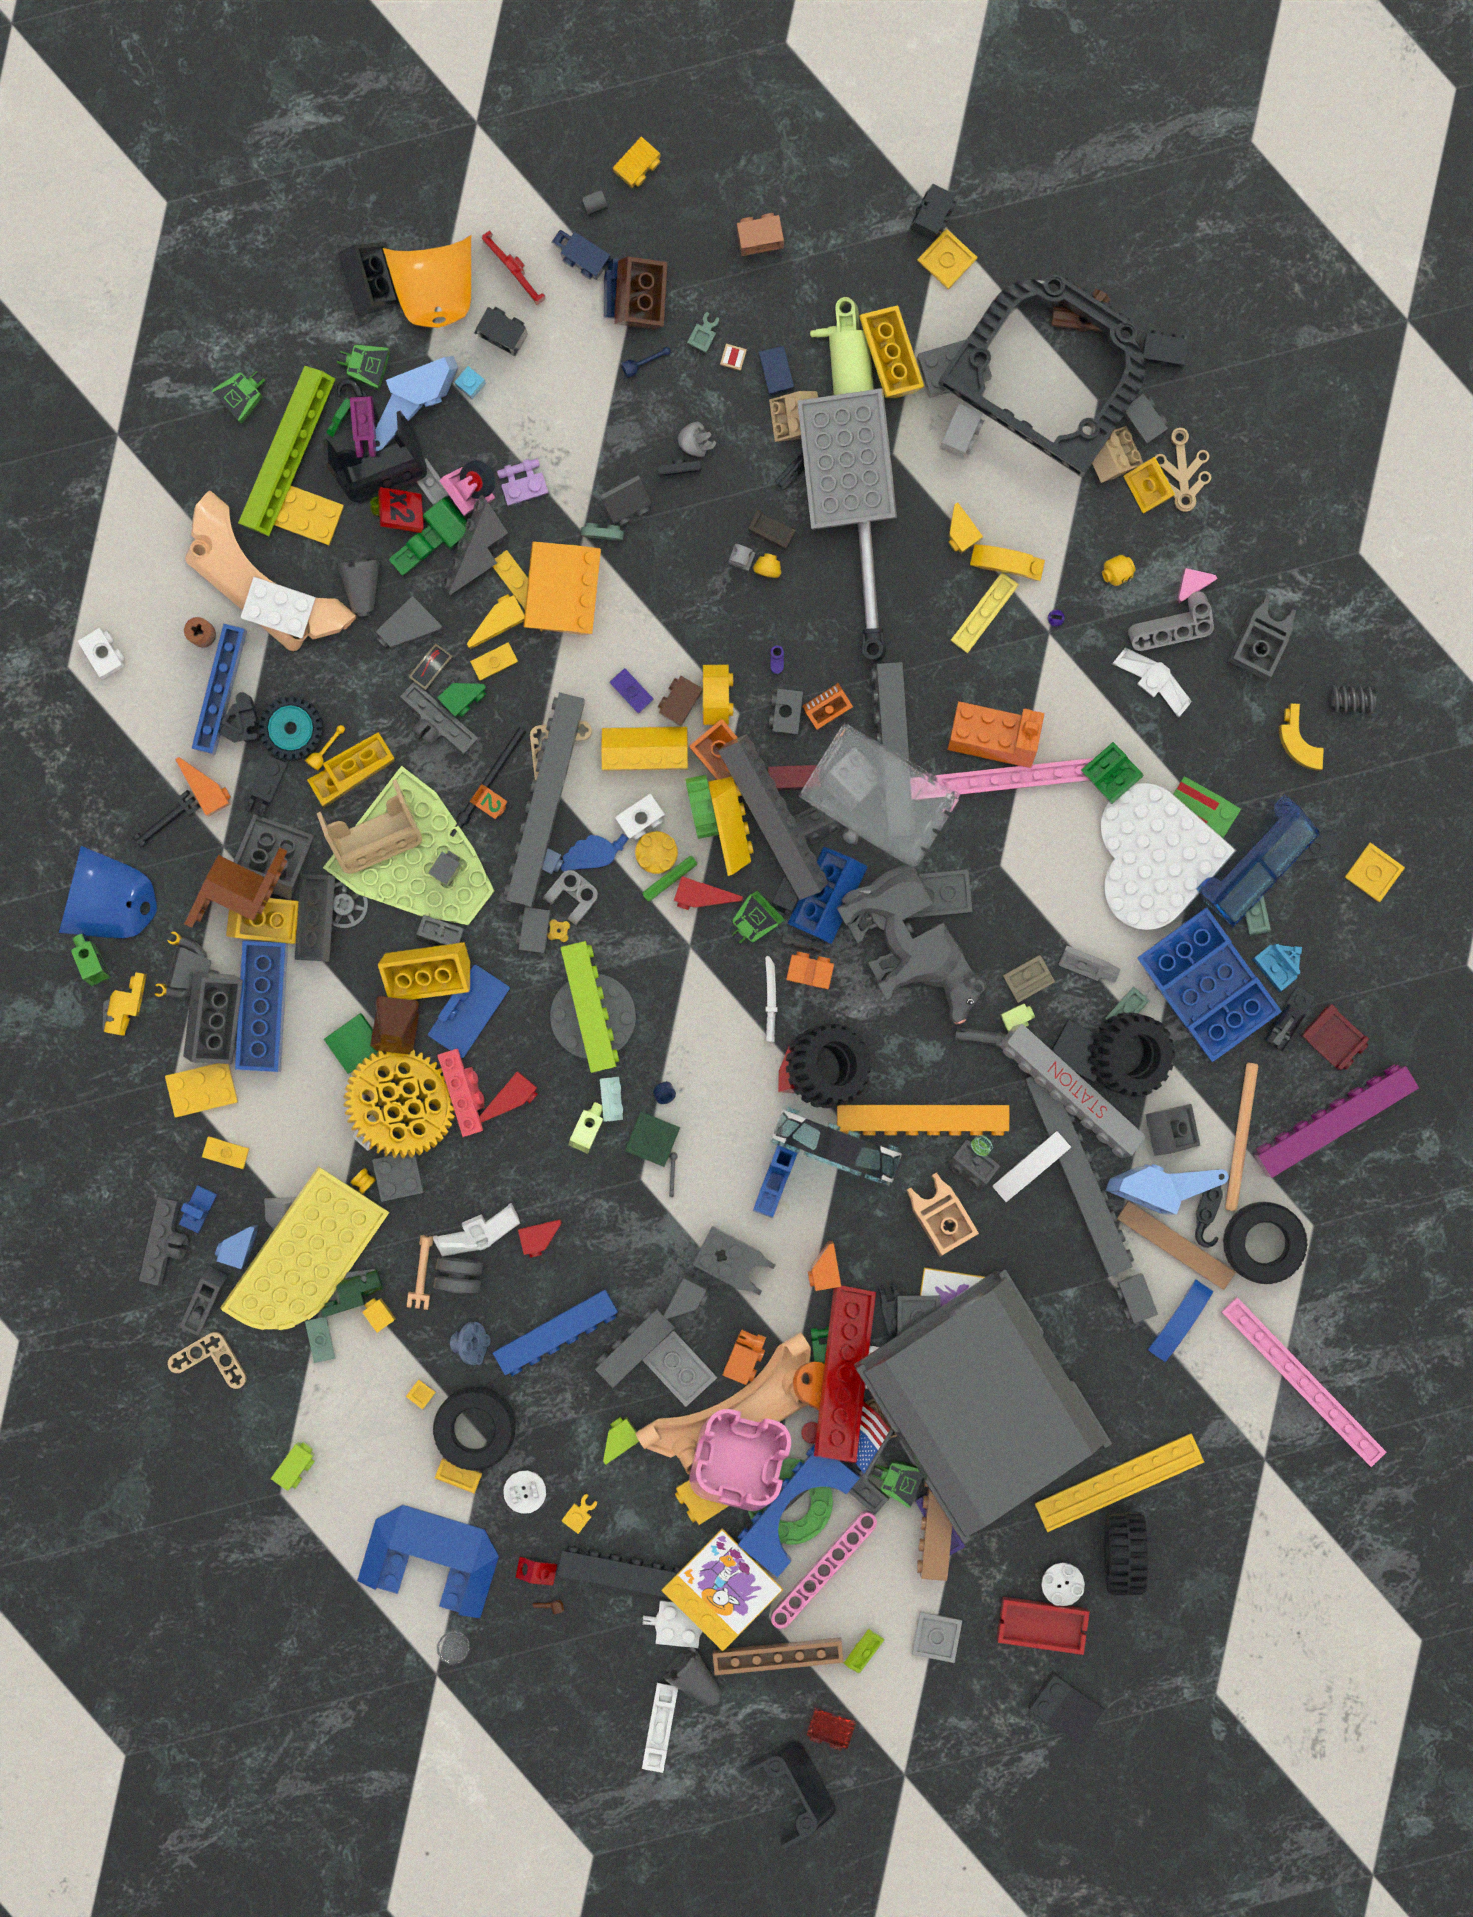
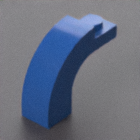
[753,1145,798,1218]

